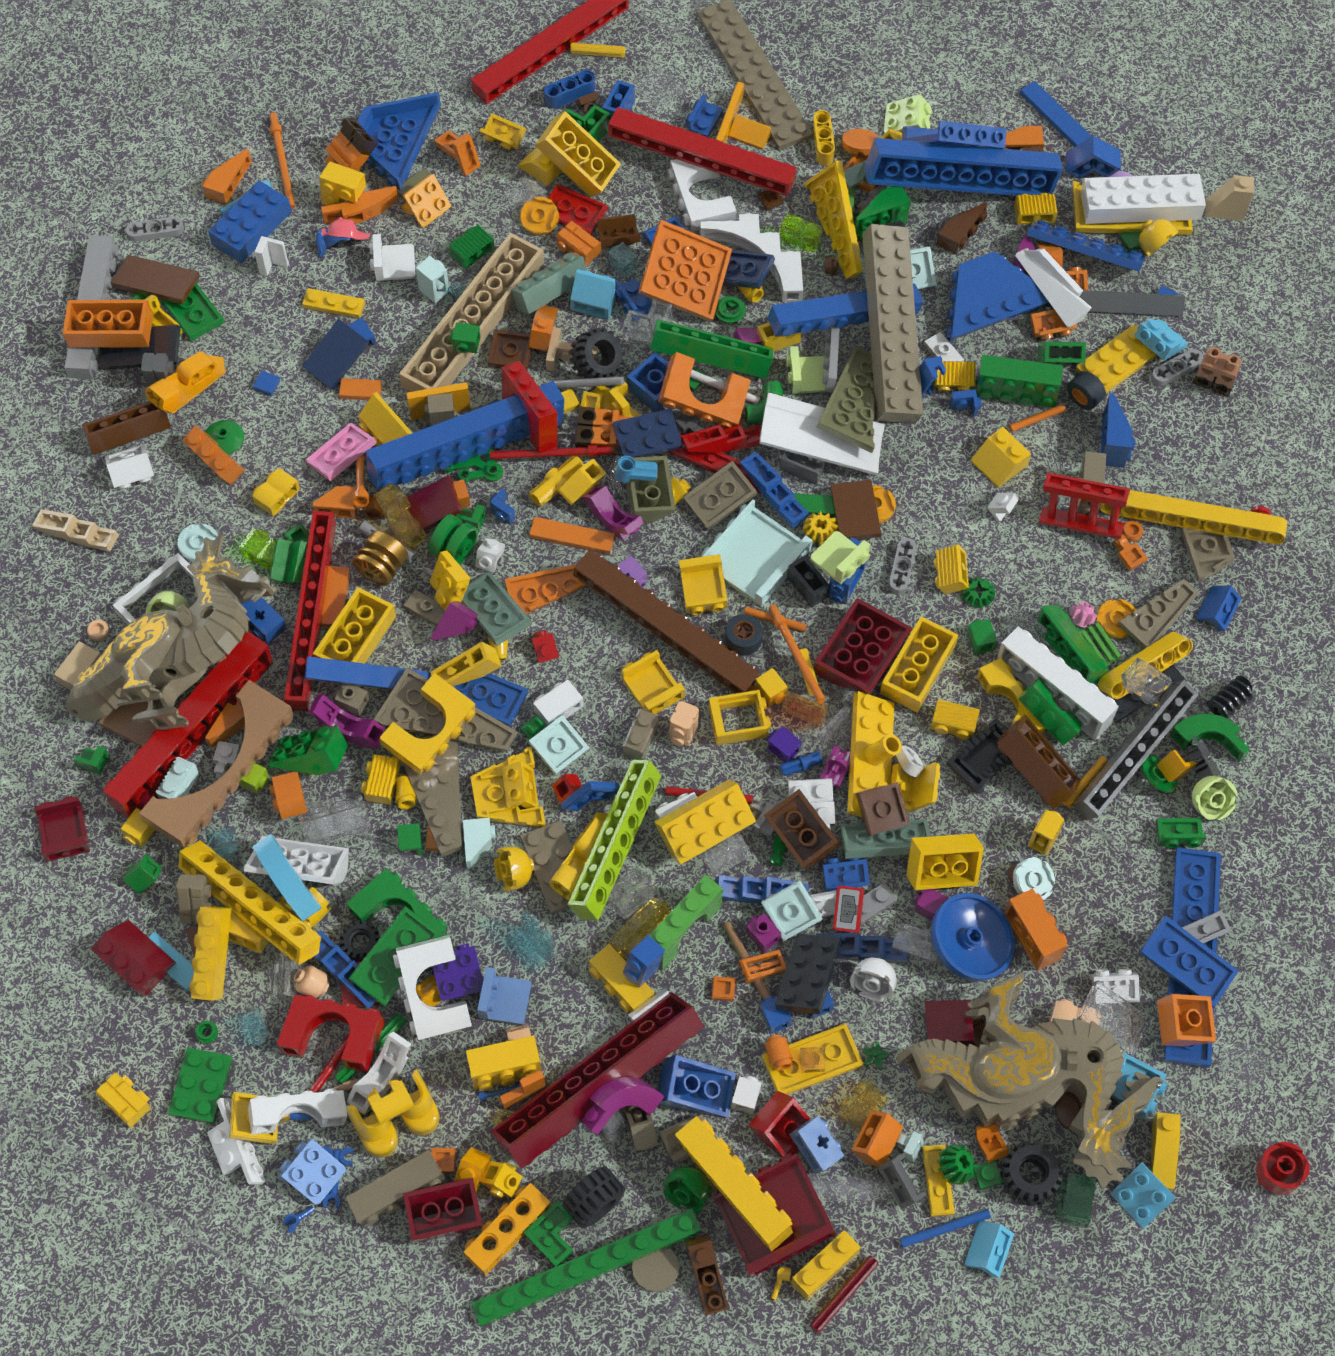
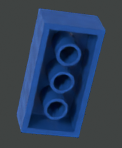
[208,180,292,264]

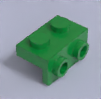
[1156,818,1206,848]

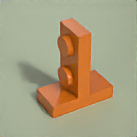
[434,130,481,176]

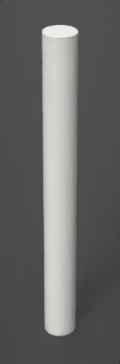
[690,370,760,404]

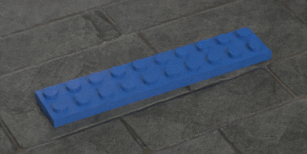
[1164,847,1221,1068]

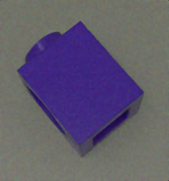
[767,726,802,763]

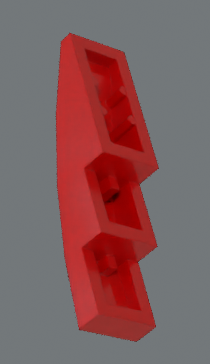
[682,424,763,453]

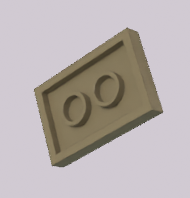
[683,461,757,530]

